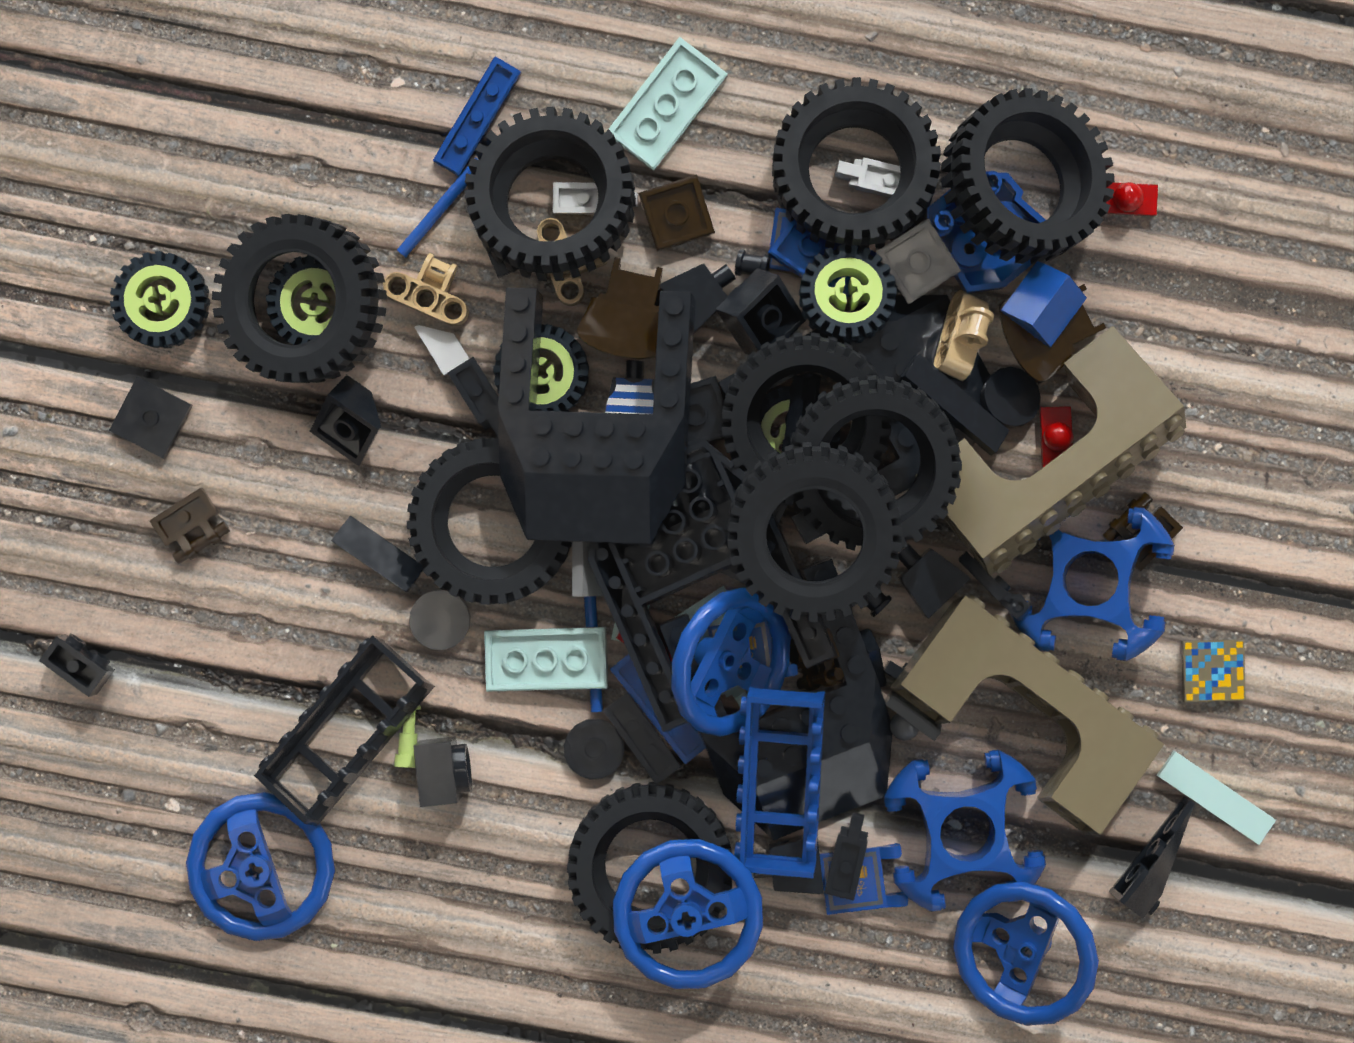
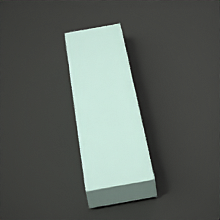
[1156,750,1276,845]

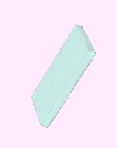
[609,37,728,172]
[484,627,608,692]

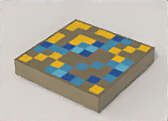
[1181,639,1246,702]

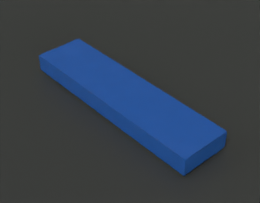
[433,56,522,177]
[610,654,705,764]

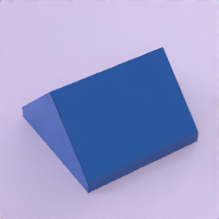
[1000,261,1087,348]

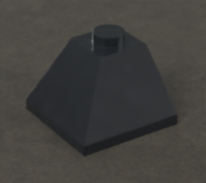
[309,374,382,466]

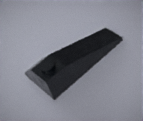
[1109,797,1195,919]

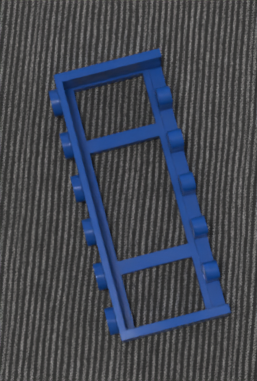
[734,686,825,878]

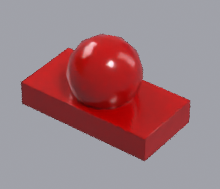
[1106,182,1158,216]
[1039,406,1074,468]

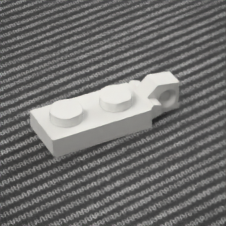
[835,157,900,198]
[553,182,638,215]

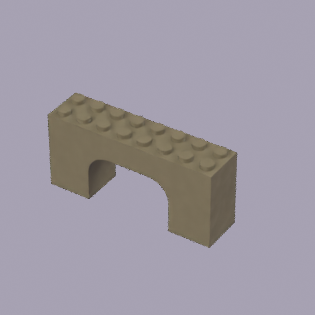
[915,326,1186,576]
[890,595,1164,835]

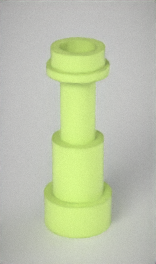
[394,706,421,768]

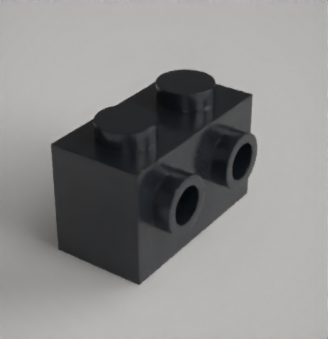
[39,633,115,697]

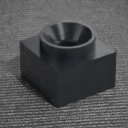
[716,268,806,355]
[413,736,472,807]

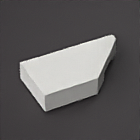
[414,325,470,376]

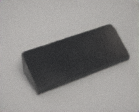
[331,515,424,592]

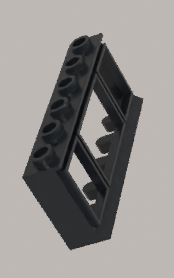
[254,635,435,826]

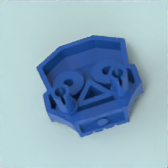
[927,171,1046,293]

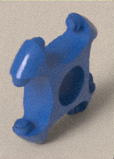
[1010,507,1175,661]
[884,750,1046,912]

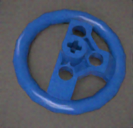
[671,587,791,737]
[186,792,335,941]
[613,839,763,989]
[953,881,1099,1026]

